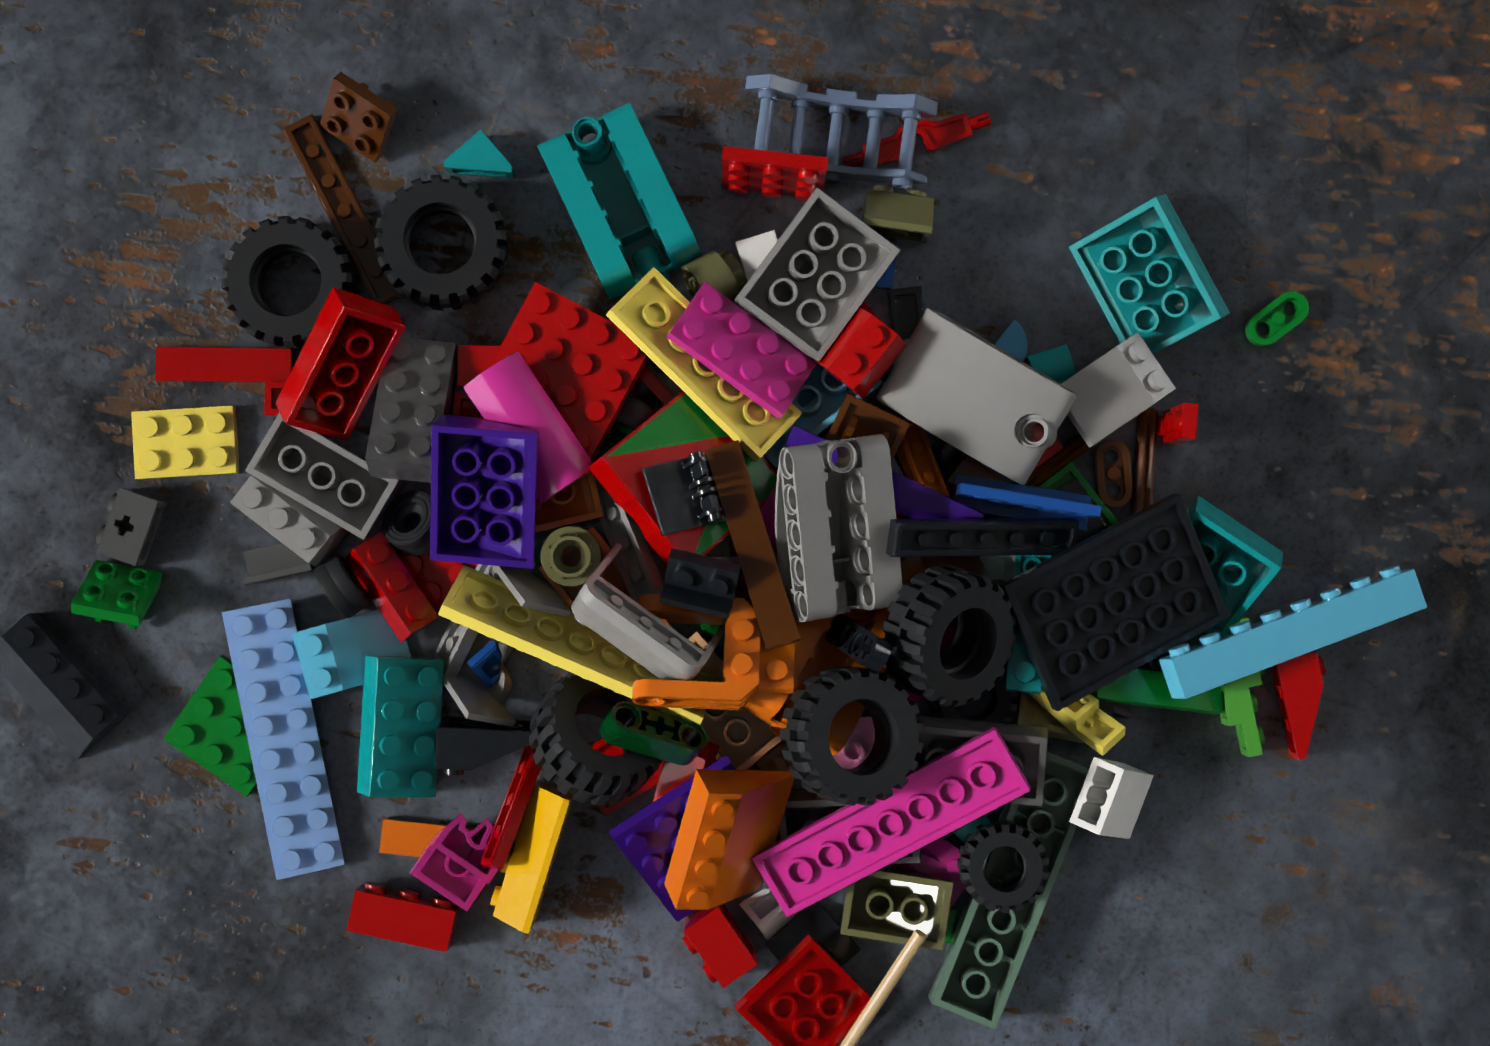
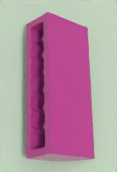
[463,351,593,503]

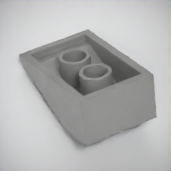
[1061,332,1176,448]

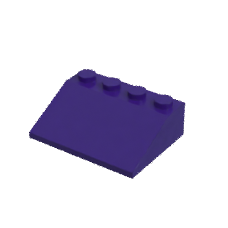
[430,415,538,569]

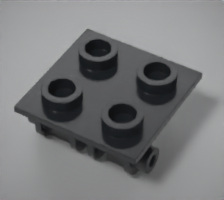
[642,451,726,536]

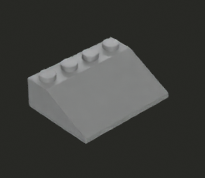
[733,188,900,362]

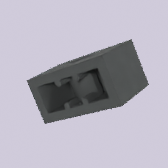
[96,488,167,566]

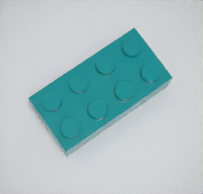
[357,655,444,797]

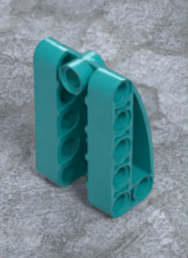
[537,102,701,300]

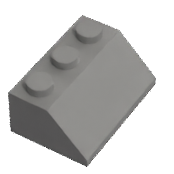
[230,475,349,567]

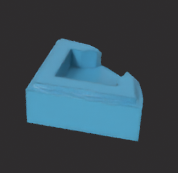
[994,319,1028,362]

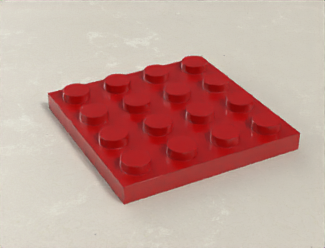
[470,282,649,462]

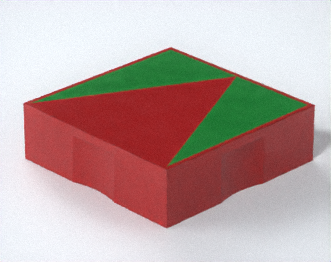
[588,391,777,565]

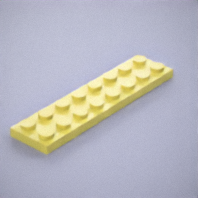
[438,565,718,725]

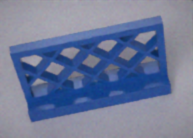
[951,474,1102,530]

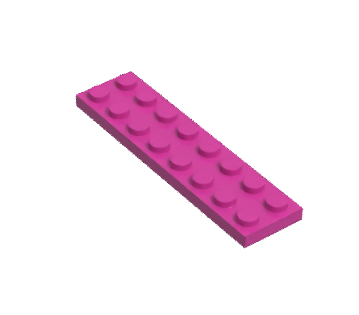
[752,727,1031,917]

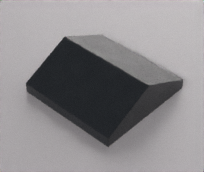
[765,901,861,966]

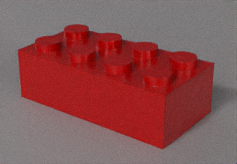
[276,287,406,441]

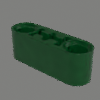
[600,701,708,766]

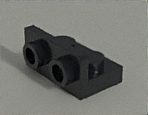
[659,548,741,618]

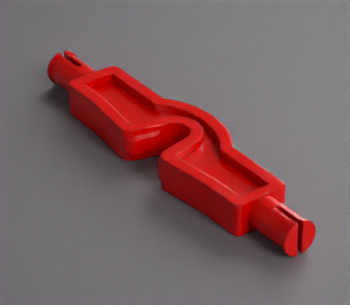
[843,112,991,167]

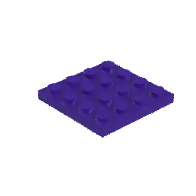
[609,755,781,922]

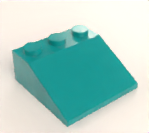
[1187,496,1283,636]

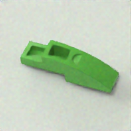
[1220,617,1265,757]

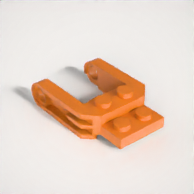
[632,594,795,710]

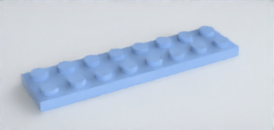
[221,598,345,880]

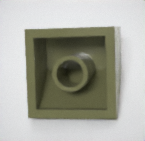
[861,185,934,244]

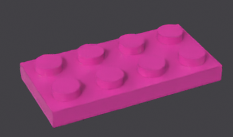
[666,282,817,419]

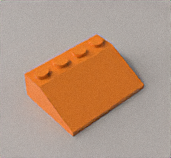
[664,769,794,910]

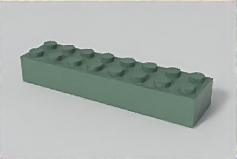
[928,751,1089,1030]

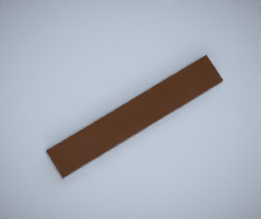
[283,114,402,304]
[705,440,801,651]

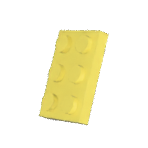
[131,406,240,480]

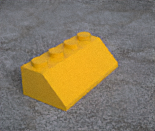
[490,781,574,934]

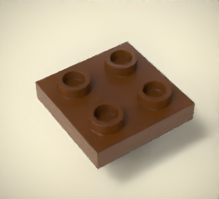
[319,72,398,163]
[825,393,910,462]

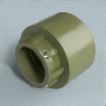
[681,250,747,302]
[540,526,602,586]

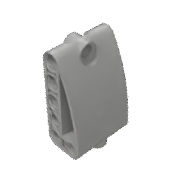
[875,308,1078,485]
[775,434,903,622]

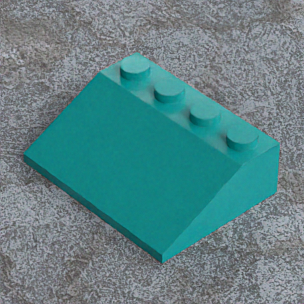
[1069,194,1230,354]

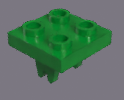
[71,560,162,629]

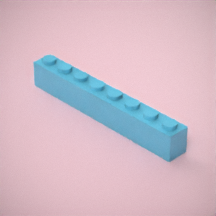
[1159,565,1427,699]

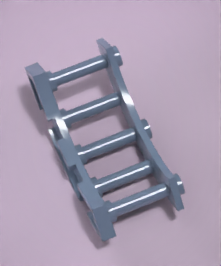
[745,74,938,189]

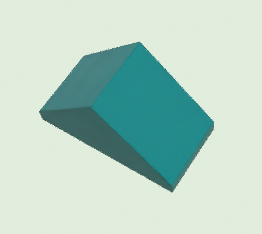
[443,129,516,179]

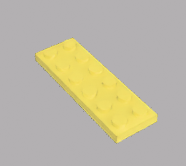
[606,267,802,462]

